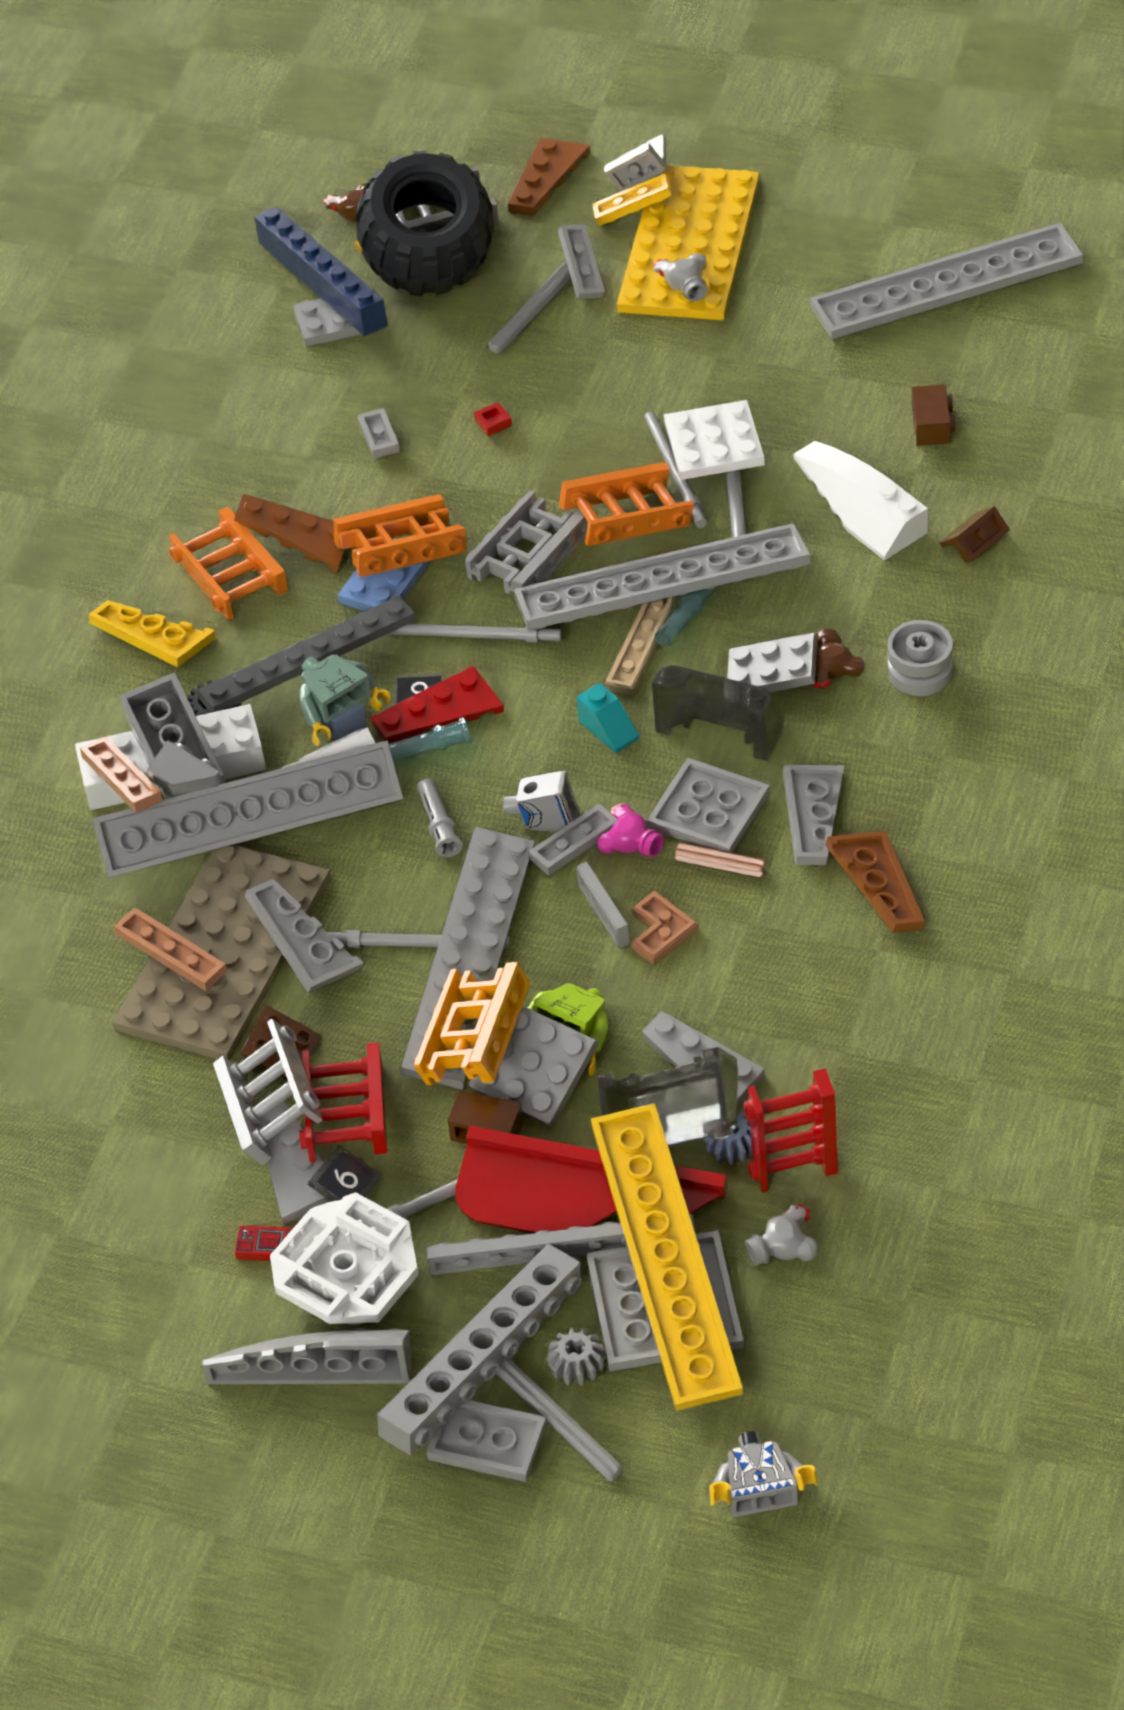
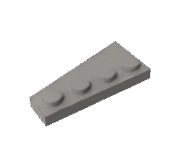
[783,765,844,865]

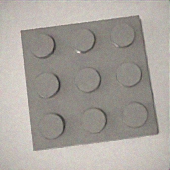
[647,758,770,853]
[468,1006,599,1128]

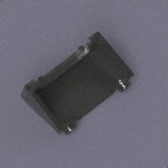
[652,665,785,761]
[597,1047,739,1147]

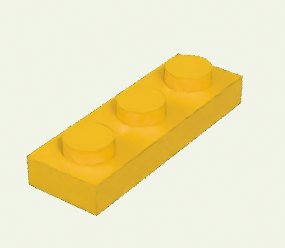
[593,173,672,226]

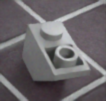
[147,740,221,795]

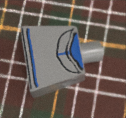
[503,771,579,832]

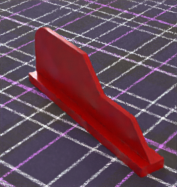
[455,1125,728,1234]

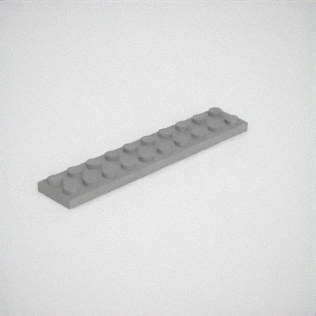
[810,223,1083,340]
[514,523,811,630]
[92,740,403,878]
[400,827,535,1090]

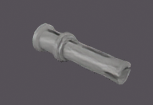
[417,778,463,858]

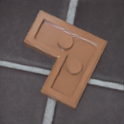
[631,890,699,965]

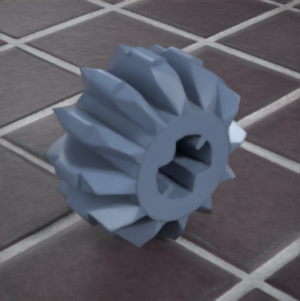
[703,1108,752,1165]

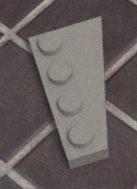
[245,879,363,994]
[642,1011,765,1115]
[260,1101,339,1225]

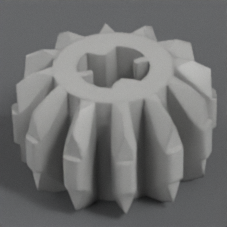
[547,1327,605,1386]

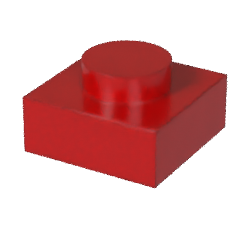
[474,402,512,436]

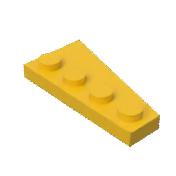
[89,600,215,668]

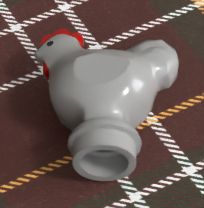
[654,253,707,301]
[745,1204,819,1266]

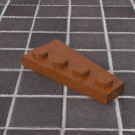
[508,137,591,216]
[234,493,345,574]
[825,831,925,933]

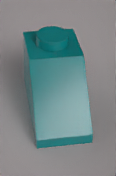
[576,682,639,754]

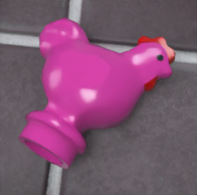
[597,803,664,858]

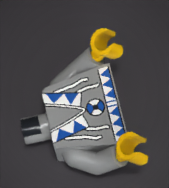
[709,1431,819,1518]

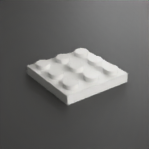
[664,400,765,480]

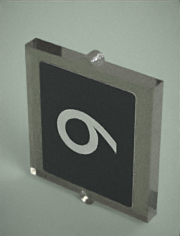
[307,1145,383,1202]

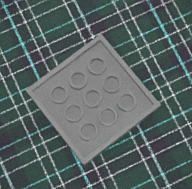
[586,1230,744,1372]

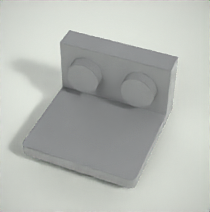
[604,134,666,192]

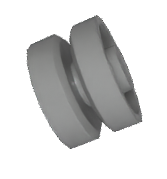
[887,620,953,696]

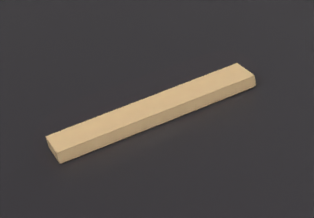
[605,595,680,696]

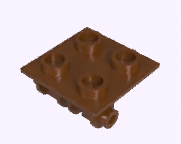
[240,1005,321,1080]

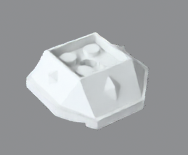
[270,1192,419,1327]

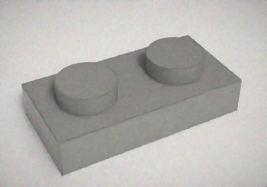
[357,408,400,459]

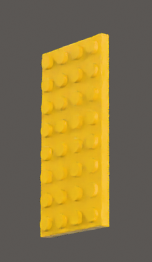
[617,165,760,321]

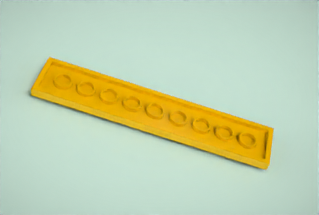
[591,1103,743,1411]

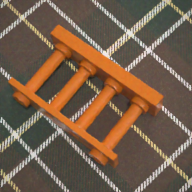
[559,462,694,546]
[169,506,288,621]

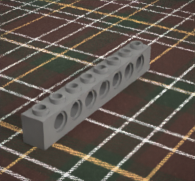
[377,1243,582,1456]

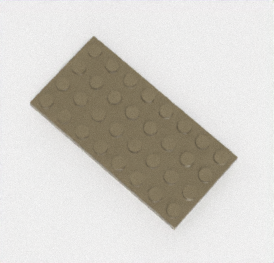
[113,845,331,1060]

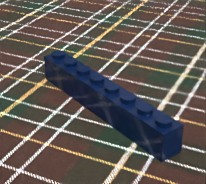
[254,207,388,336]

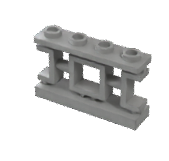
[465,490,588,601]

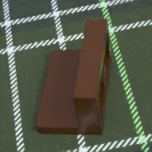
[939,506,1010,563]

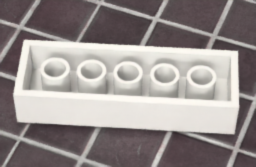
[75,704,266,810]

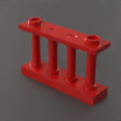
[299,1042,388,1162]
[744,1068,838,1193]

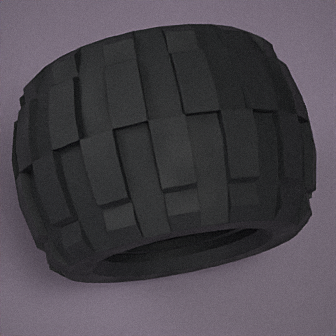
[356,150,494,296]

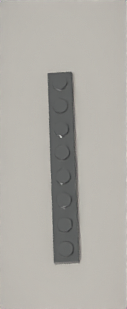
[197,596,415,713]

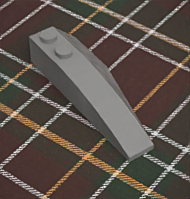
[202,1328,412,1384]

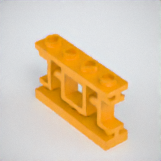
[414,962,531,1086]

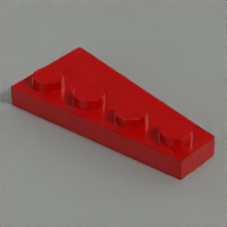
[371,665,504,744]

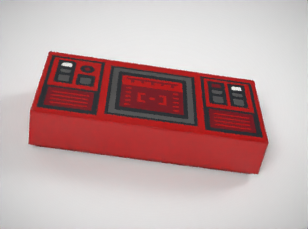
[234,1225,293,1261]

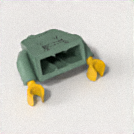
[299,655,391,746]

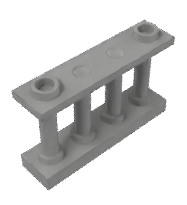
[213,1019,323,1165]

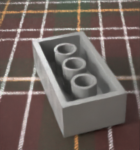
[119,672,225,799]

